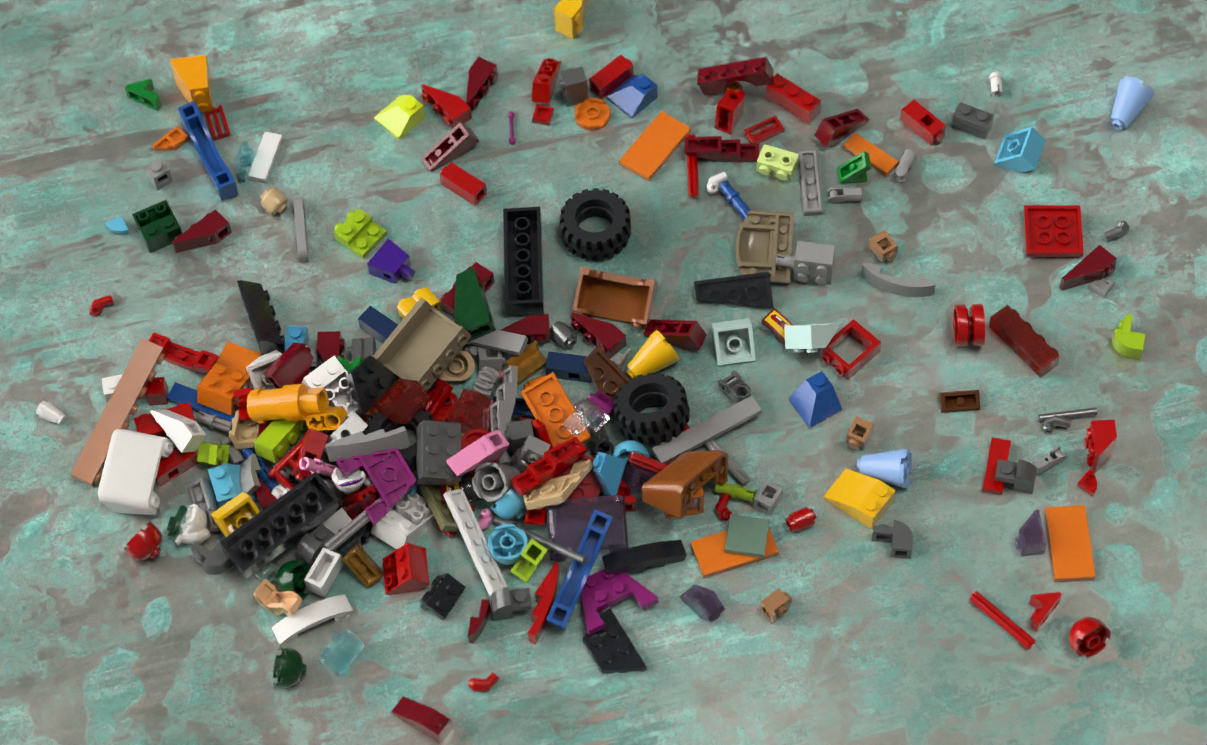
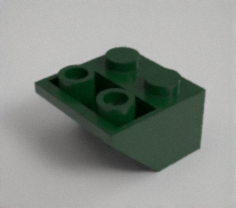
[132,200,182,253]

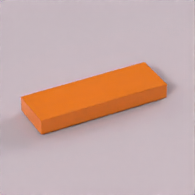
[844,133,899,177]

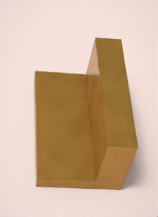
[505,340,547,386]

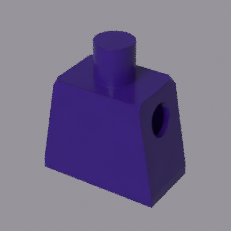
[367,239,415,283]

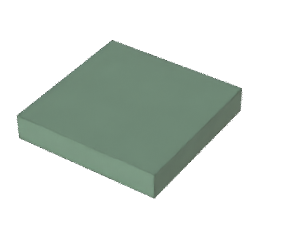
[724,514,770,558]

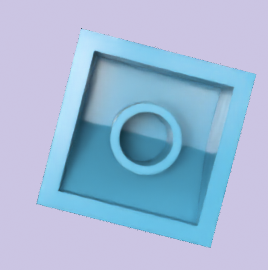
[994,127,1046,173]
[208,463,259,508]

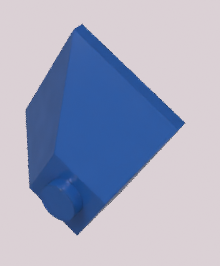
[607,75,658,119]
[789,371,842,428]

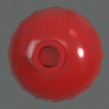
[123,521,162,560]
[1069,617,1111,658]

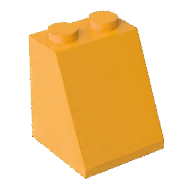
[170,55,213,112]

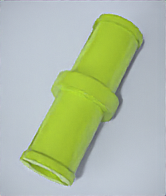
[715,483,756,503]

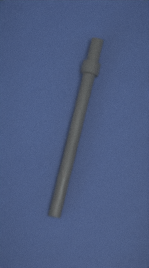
[493,516,588,564]

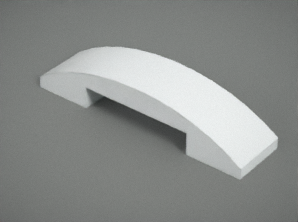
[272,594,353,646]

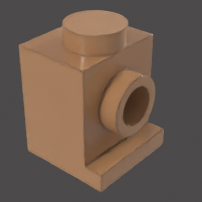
[869,230,898,262]
[846,416,874,450]
[760,588,792,624]

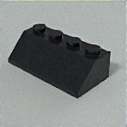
[237,280,285,355]

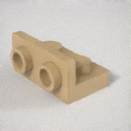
[229,410,260,449]

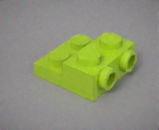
[334,208,388,259]

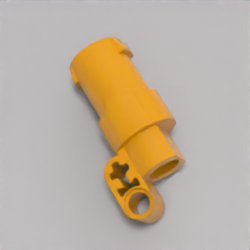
[247,383,347,431]

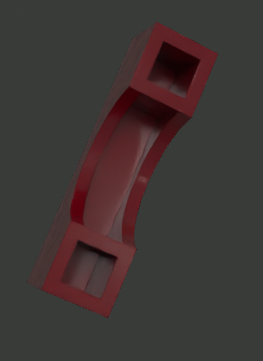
[697,57,774,96]

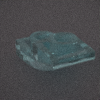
[236,141,254,183]

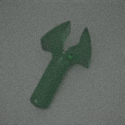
[167,505,187,537]

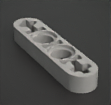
[293,197,309,261]

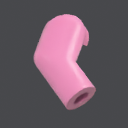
[477,509,493,530]

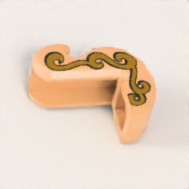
[253,579,302,616]

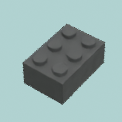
[416,420,461,487]

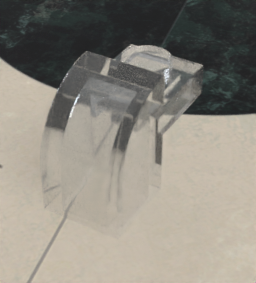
[562,399,610,436]

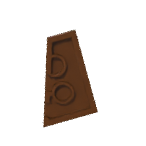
[583,346,630,415]

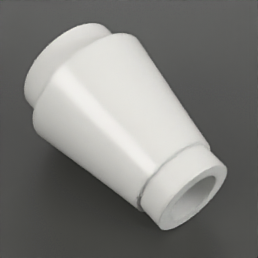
[36,400,66,425]

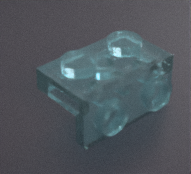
[317,629,365,676]

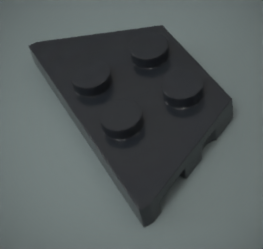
[346,355,399,416]
[582,607,647,674]

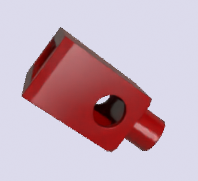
[715,90,746,135]

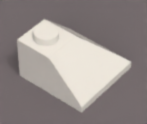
[246,350,282,390]

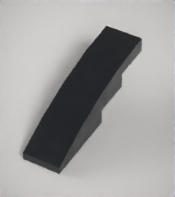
[602,540,687,574]

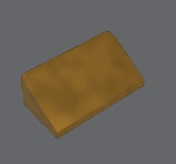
[342,544,384,589]

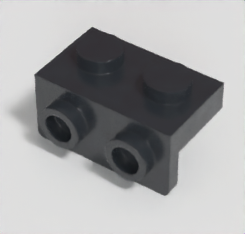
[420,573,466,620]

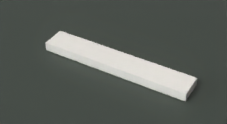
[443,489,508,596]

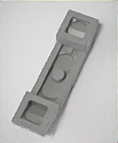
[861,262,936,297]

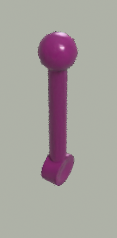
[508,111,516,145]

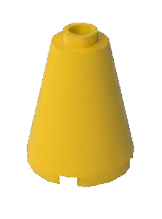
[626,330,680,379]

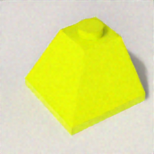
[374,95,425,139]

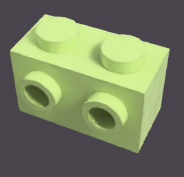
[756,144,799,182]

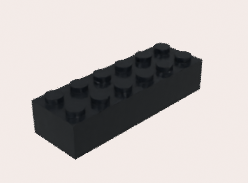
[503,207,544,316]
[219,471,341,579]

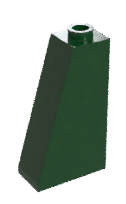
[454,267,496,342]

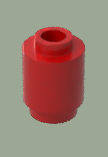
[785,507,816,533]

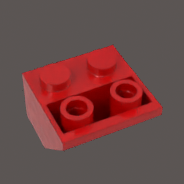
[1084,419,1117,474]
[382,543,430,595]

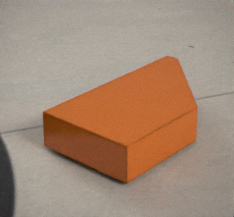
[152,126,190,151]

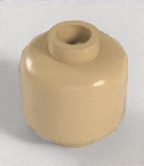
[260,188,288,215]

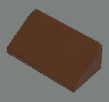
[939,390,980,412]

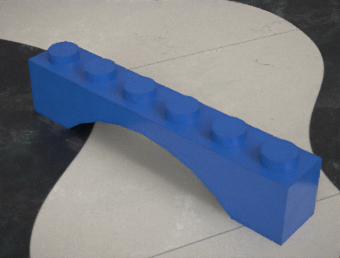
[178,101,238,201]
[546,509,613,630]

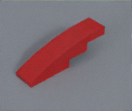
[510,437,587,496]
[528,562,560,644]

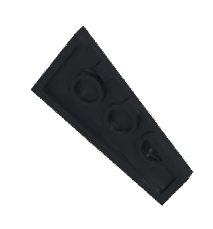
[694,272,774,309]

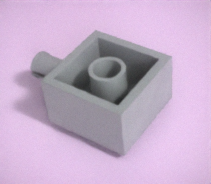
[776,241,835,285]

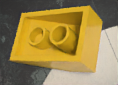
[554,0,588,39]
[823,469,896,529]
[210,492,260,537]

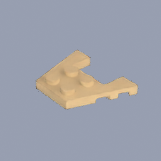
[523,460,593,510]

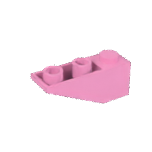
[446,429,510,477]

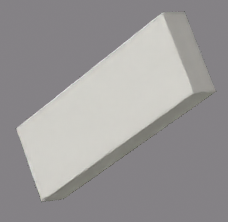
[248,132,283,183]

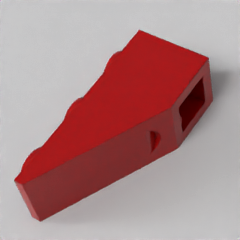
[531,58,561,104]
[421,84,472,128]

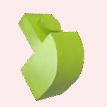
[1112,314,1146,360]
[197,442,230,465]
[511,538,549,583]

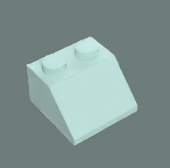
[711,318,756,366]
[785,324,839,353]

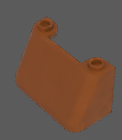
[572,266,658,328]
[642,450,728,519]

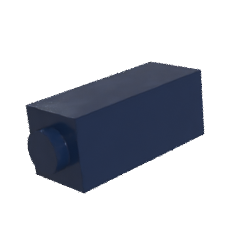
[358,306,398,344]
[545,351,592,383]

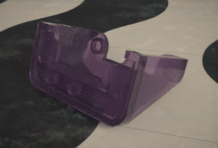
[546,495,629,562]

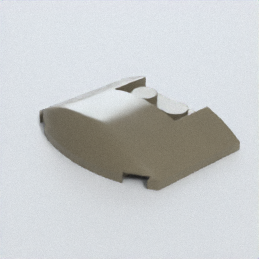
[736,210,794,284]

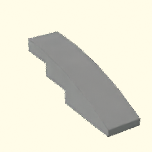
[490,365,518,436]
[325,426,410,462]

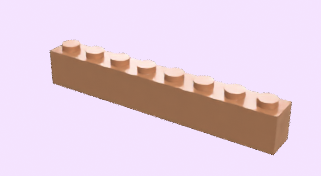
[70,338,165,487]

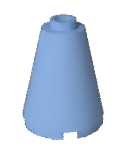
[1111,76,1154,129]
[857,449,913,488]

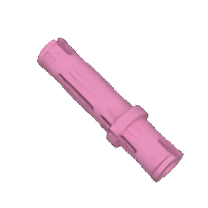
[299,457,340,477]

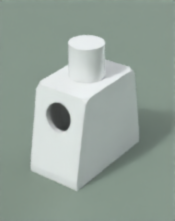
[324,412,368,455]

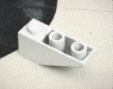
[150,409,206,453]

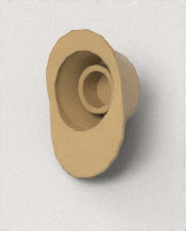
[438,350,475,381]

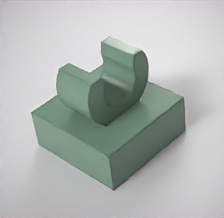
[255,561,278,584]

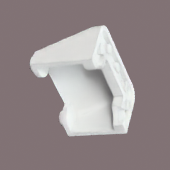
[98,429,173,515]

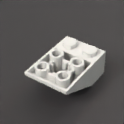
[302,356,359,420]
[371,493,435,550]

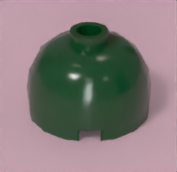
[274,560,310,600]
[273,646,307,688]

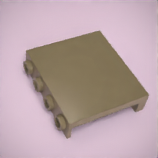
[373,297,472,395]

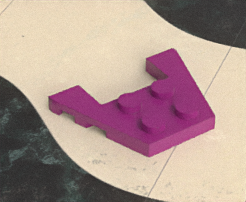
[336,448,417,526]
[581,568,659,636]

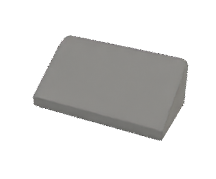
[188,477,219,514]

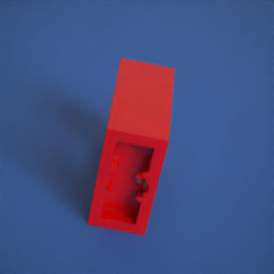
[821,319,881,380]

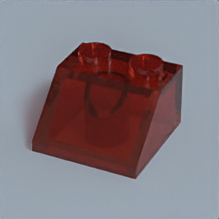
[373,379,430,424]
[448,389,495,434]

